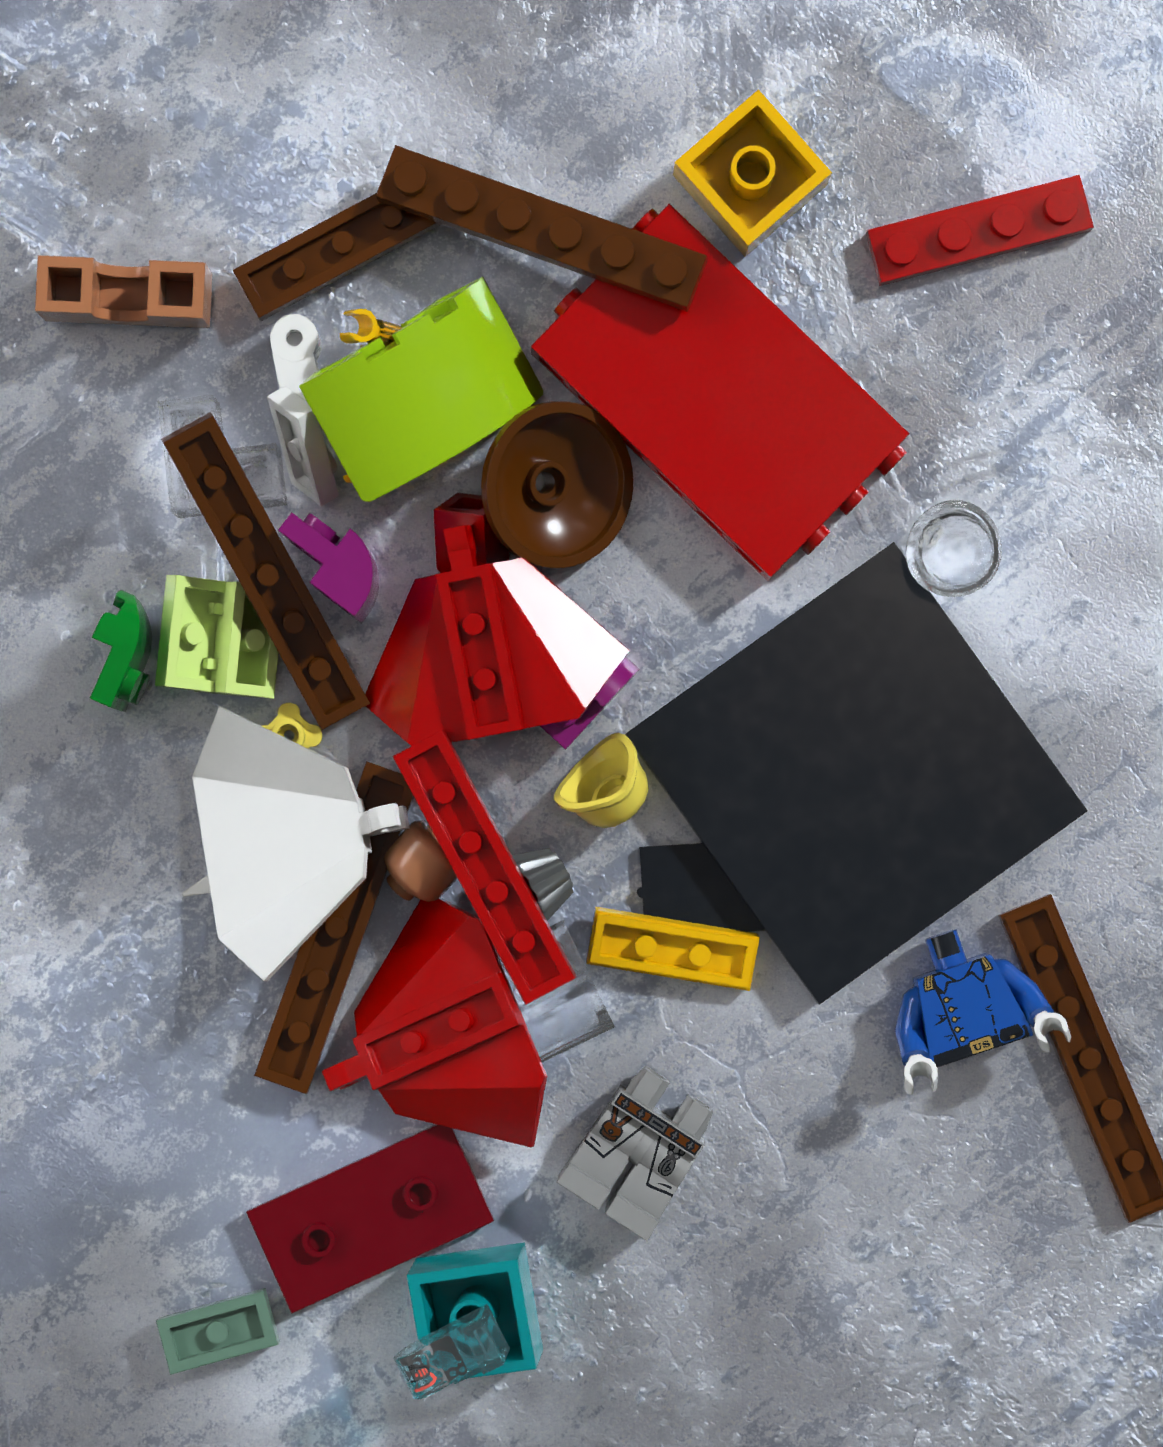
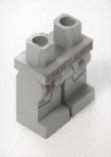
[556,1066,713,1241]

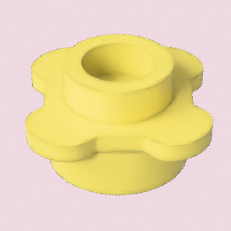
[262,703,323,749]

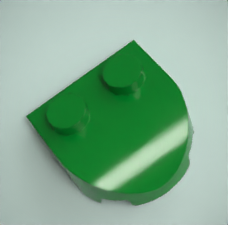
[90,590,152,712]

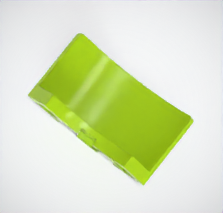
[299,276,543,502]

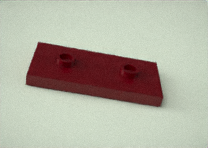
[246,1124,495,1314]

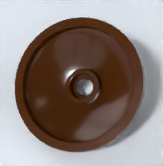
[481,401,633,568]

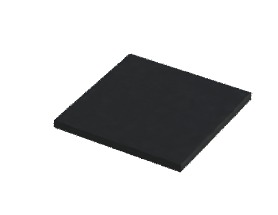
[625,542,1088,1005]

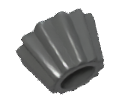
[512,848,573,921]

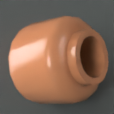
[384,820,458,902]

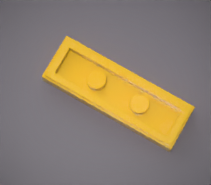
[586,906,760,991]

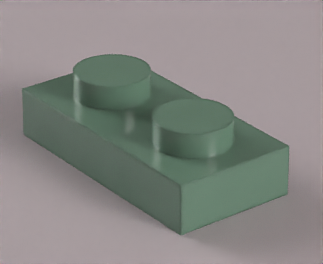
[156,1288,280,1375]

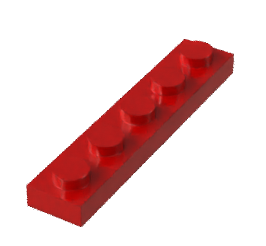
[392,730,577,1005]

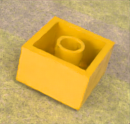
[673,89,832,257]

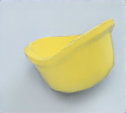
[554,733,649,828]

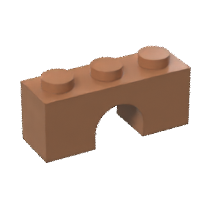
[35,255,212,328]

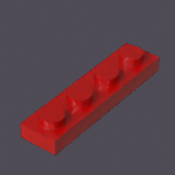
[866,175,1094,286]

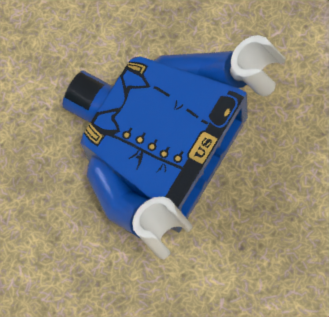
[895,929,1071,1095]

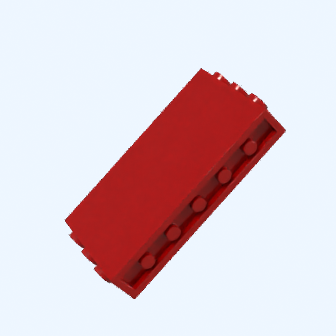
[531,204,910,581]

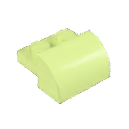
[155,575,279,699]

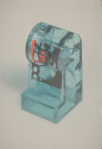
[394,1304,510,1400]

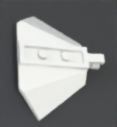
[192,706,410,981]

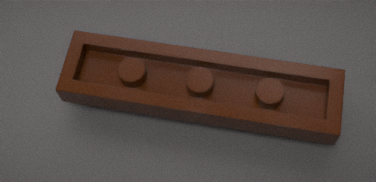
[233,193,442,321]

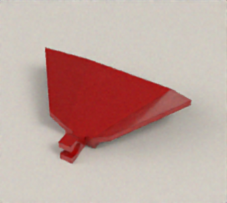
[365,525,630,746]
[322,897,547,1147]

